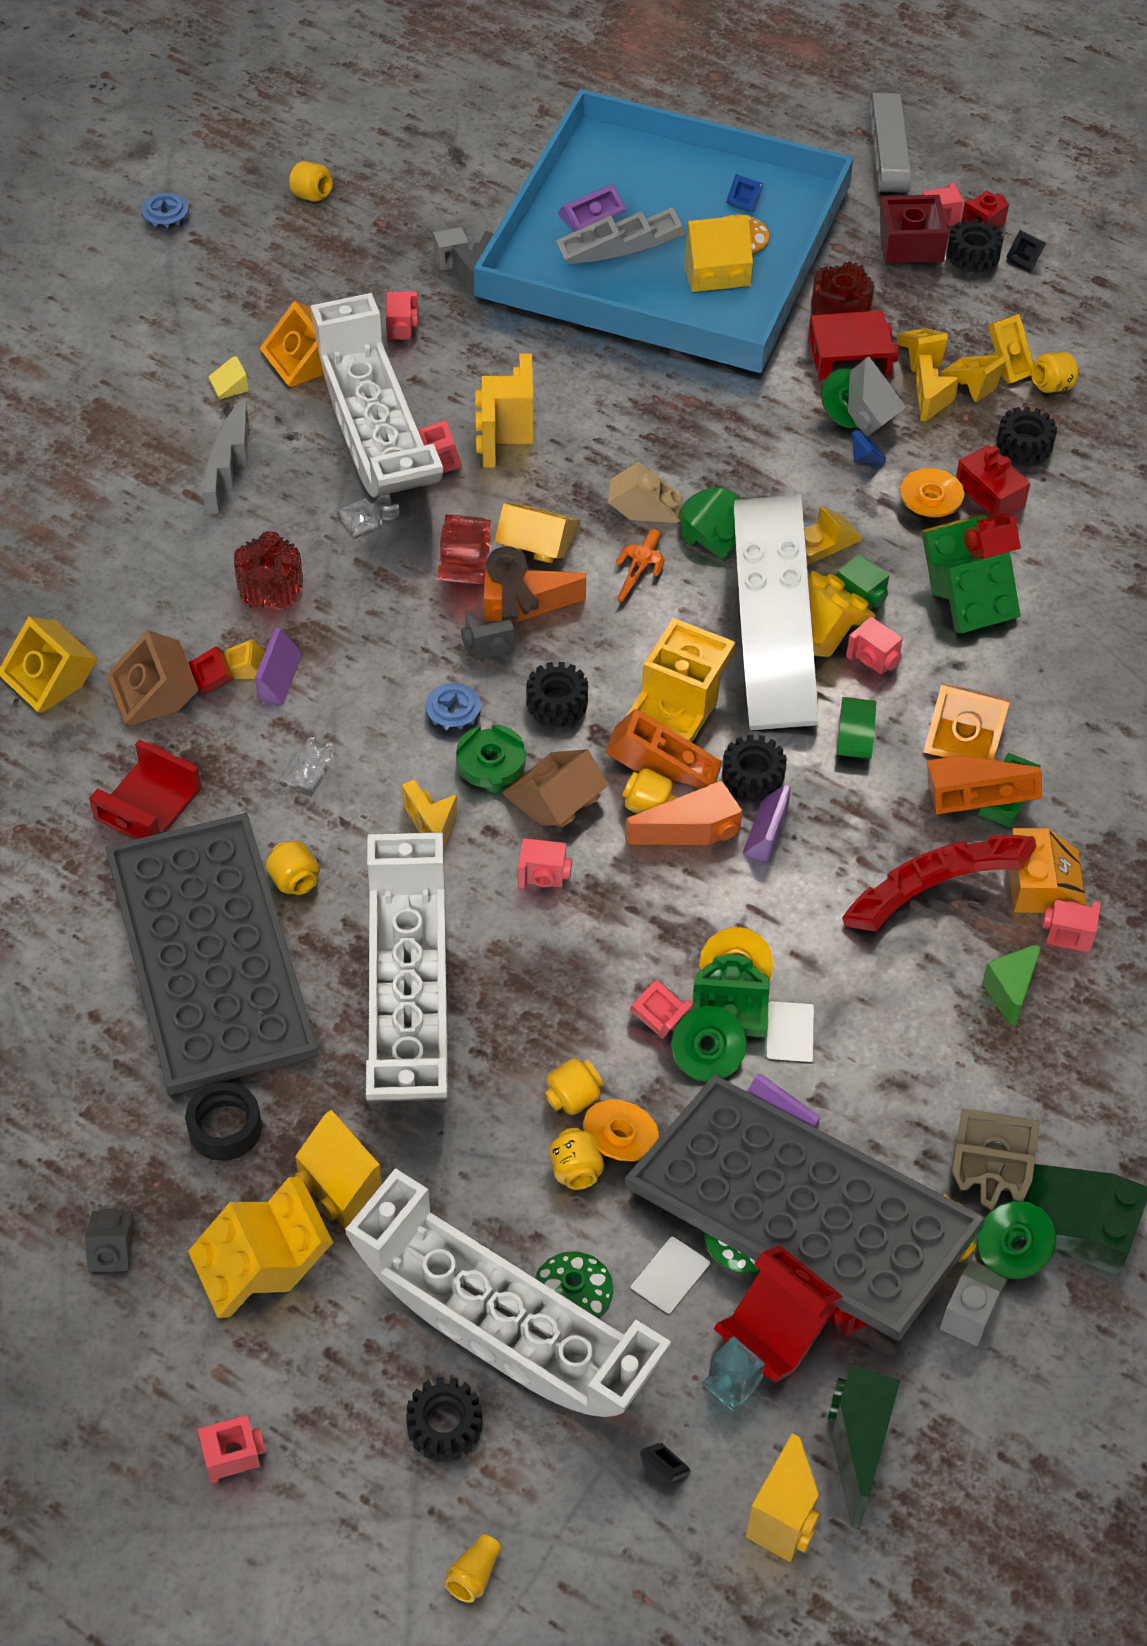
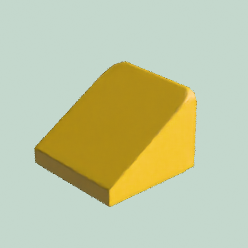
[225,639,265,679]

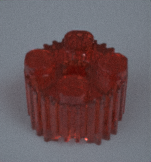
[811,261,875,315]
[438,514,491,585]
[234,531,303,609]

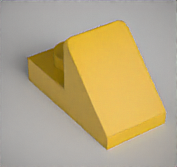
[986,314,1034,384]
[896,328,948,372]
[915,355,959,421]
[941,355,1007,403]
[804,506,862,565]
[402,779,457,850]

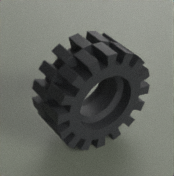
[947,218,1003,273]
[996,406,1057,465]
[526,662,589,727]
[721,734,787,802]
[406,1377,483,1462]

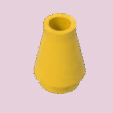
[444,1534,502,1603]

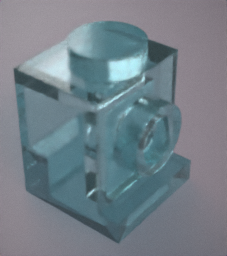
[703,1336,765,1412]

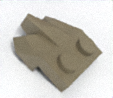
[952,1108,1040,1211]

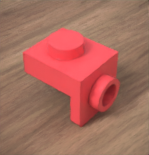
[629,979,694,1039]

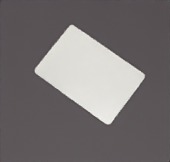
[767,1001,814,1062]
[631,1237,710,1314]

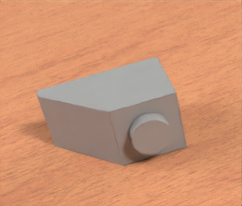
[848,357,906,437]
[940,1260,1008,1347]

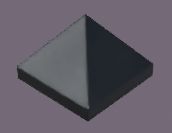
[1006,230,1046,270]
[639,1443,691,1484]

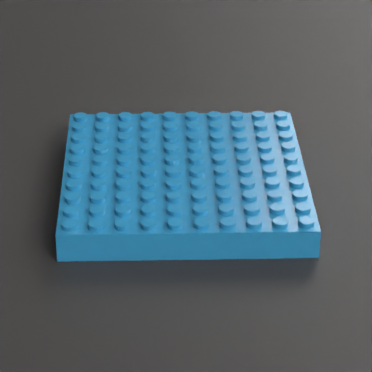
[474,89,854,373]

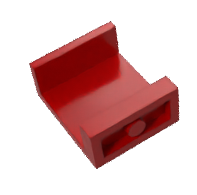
[808,310,898,381]
[89,739,202,839]
[713,1245,843,1382]

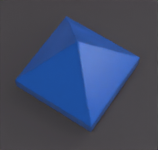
[726,174,764,212]
[852,430,886,464]

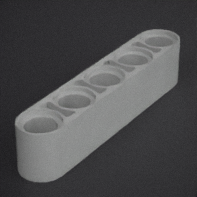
[870,92,911,193]

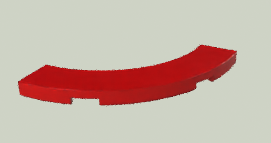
[842,835,1037,931]

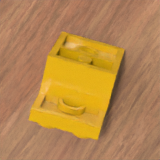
[475,353,533,467]
[807,571,876,657]
[626,618,736,743]
[188,1177,333,1318]

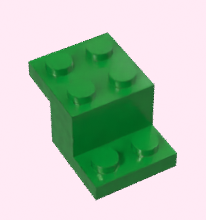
[921,514,1021,634]

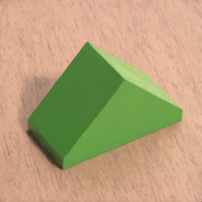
[982,945,1041,1026]

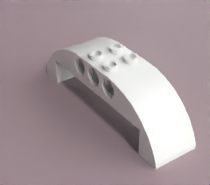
[310,293,443,497]
[734,494,819,730]
[366,833,448,1102]
[345,1168,671,1417]

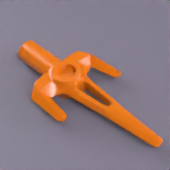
[615,529,665,602]

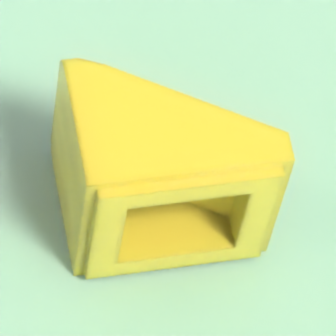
[208,356,249,400]

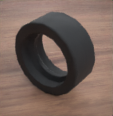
[185,1082,262,1161]

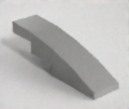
[556,207,685,264]
[203,399,249,515]

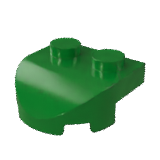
[678,488,741,561]
[692,955,770,1037]

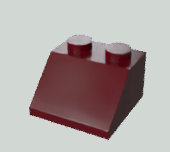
[880,195,949,263]

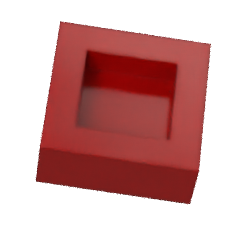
[188,646,233,695]

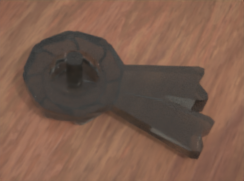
[486,546,539,621]

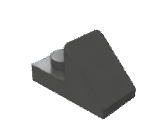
[452,232,493,295]

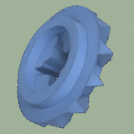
[141,193,189,229]
[426,683,481,731]

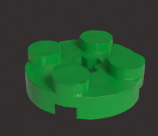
[456,725,526,792]

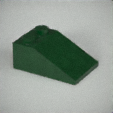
[1023,1164,1147,1276]
[827,1365,900,1530]

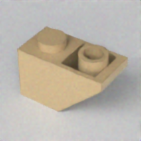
[608,462,682,523]

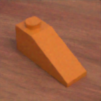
[484,569,586,622]
[605,708,722,788]
[927,755,1042,815]
[626,780,742,845]

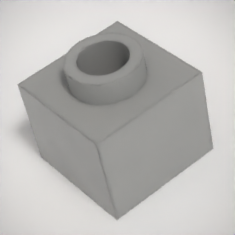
[433,227,468,271]

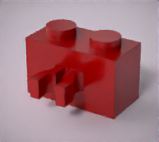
[956,445,1030,518]

